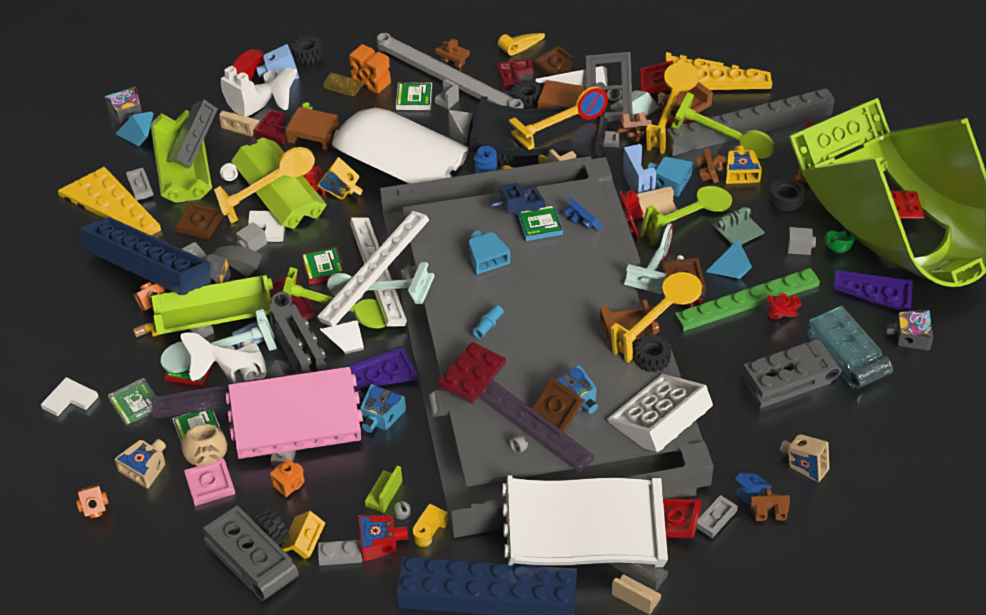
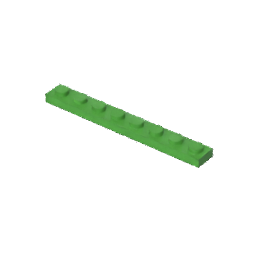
[675,268,820,331]

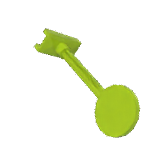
[671,92,775,158]
[640,186,732,246]
[283,267,387,328]

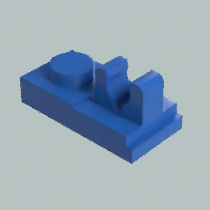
[564,198,603,230]

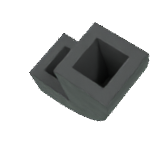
[212,246,262,277]

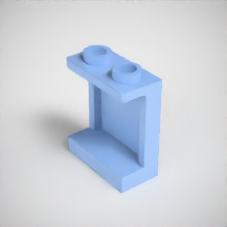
[623,144,656,194]

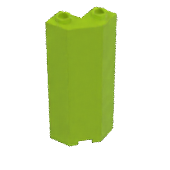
[151,110,212,203]
[232,138,327,229]
[151,275,273,335]

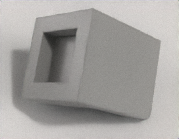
[435,79,459,110]

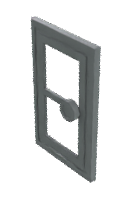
[586,52,633,123]

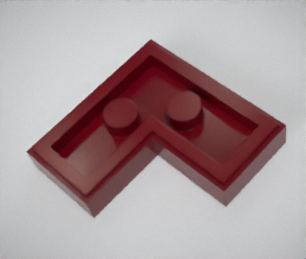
[497,58,533,90]
[253,109,287,145]

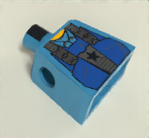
[558,365,598,414]
[360,384,406,432]

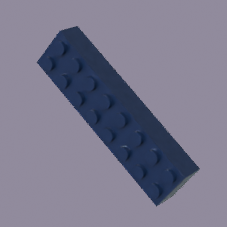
[80,217,210,295]
[397,557,577,615]

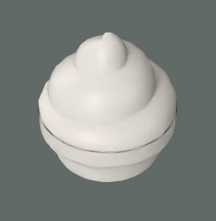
[220,163,238,181]

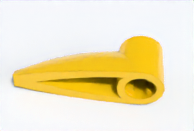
[498,33,545,55]

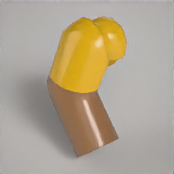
[132,323,160,338]

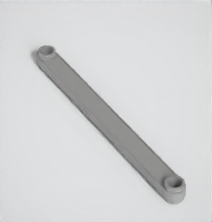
[377,33,524,108]

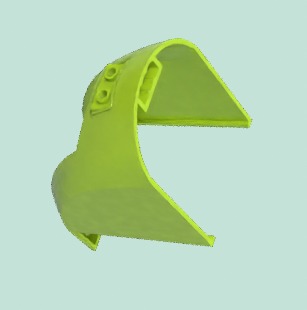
[789,98,986,287]

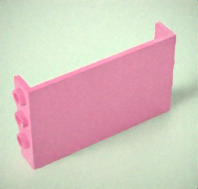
[226,367,363,459]

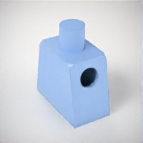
[256,44,299,79]

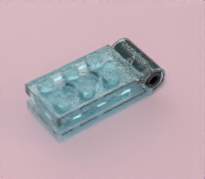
[807,306,893,389]

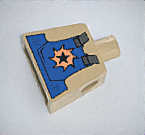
[780,434,829,482]
[115,439,166,489]

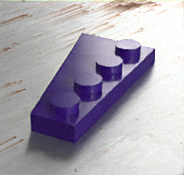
[833,270,913,312]
[345,347,418,389]

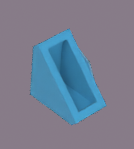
[116,112,154,146]
[706,240,752,279]

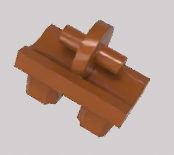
[435,39,470,68]
[616,112,652,142]
[696,148,727,183]
[749,488,790,521]

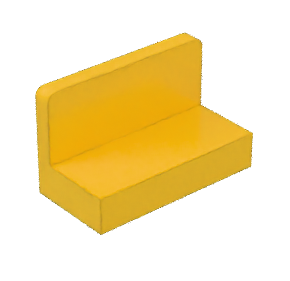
[281,511,325,559]

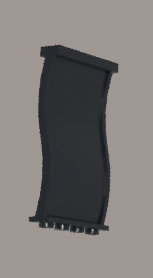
[470,96,608,159]

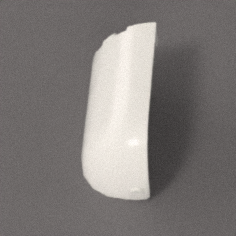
[331,108,470,184]

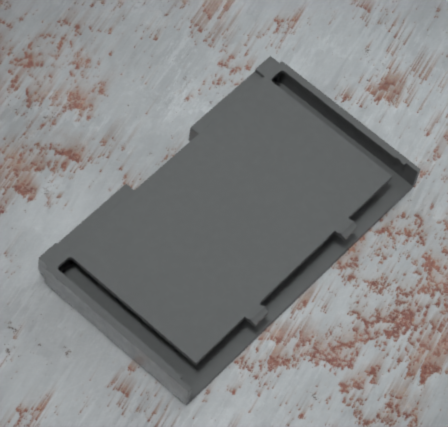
[380,156,714,538]

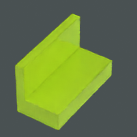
[365,466,402,513]

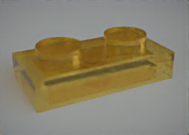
[324,73,362,96]

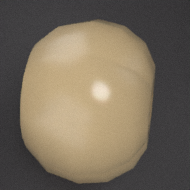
[181,424,228,467]

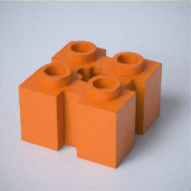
[349,44,391,93]

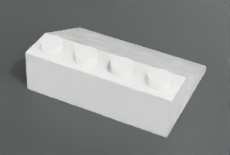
[607,374,713,452]

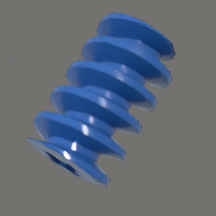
[474,146,497,174]

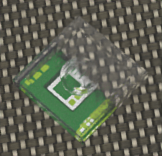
[108,378,162,425]

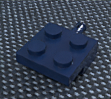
[490,183,545,215]

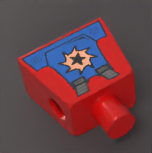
[358,515,408,561]

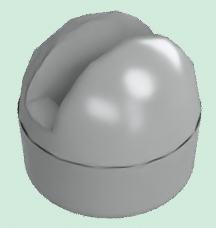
[607,89,622,101]
[510,436,528,454]
[394,501,411,520]

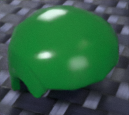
[824,231,855,253]

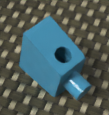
[647,157,693,196]
[469,230,510,275]

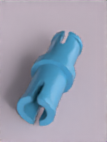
[473,305,504,339]

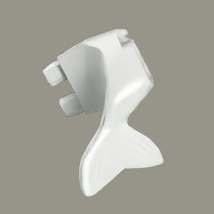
[221,66,297,117]
[181,333,267,384]

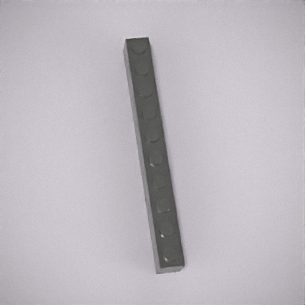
[666,88,835,156]

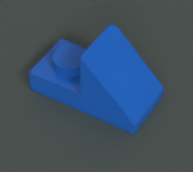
[735,473,772,505]

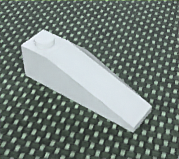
[536,66,608,89]

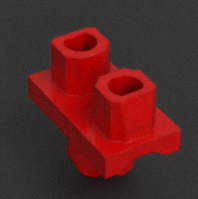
[766,293,802,320]

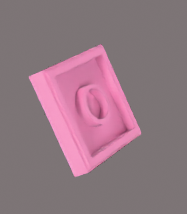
[184,458,235,506]

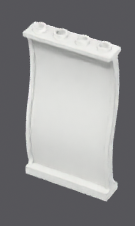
[502,476,668,567]

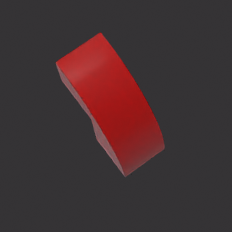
[232,49,267,81]

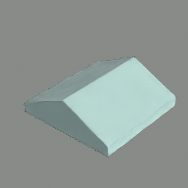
[611,90,659,122]

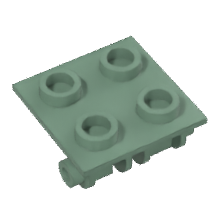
[713,207,765,245]

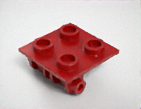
[619,190,643,239]
[890,191,925,220]

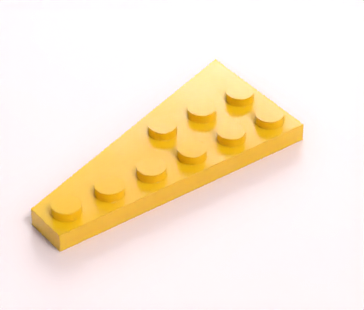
[665,52,772,91]
[58,167,161,235]

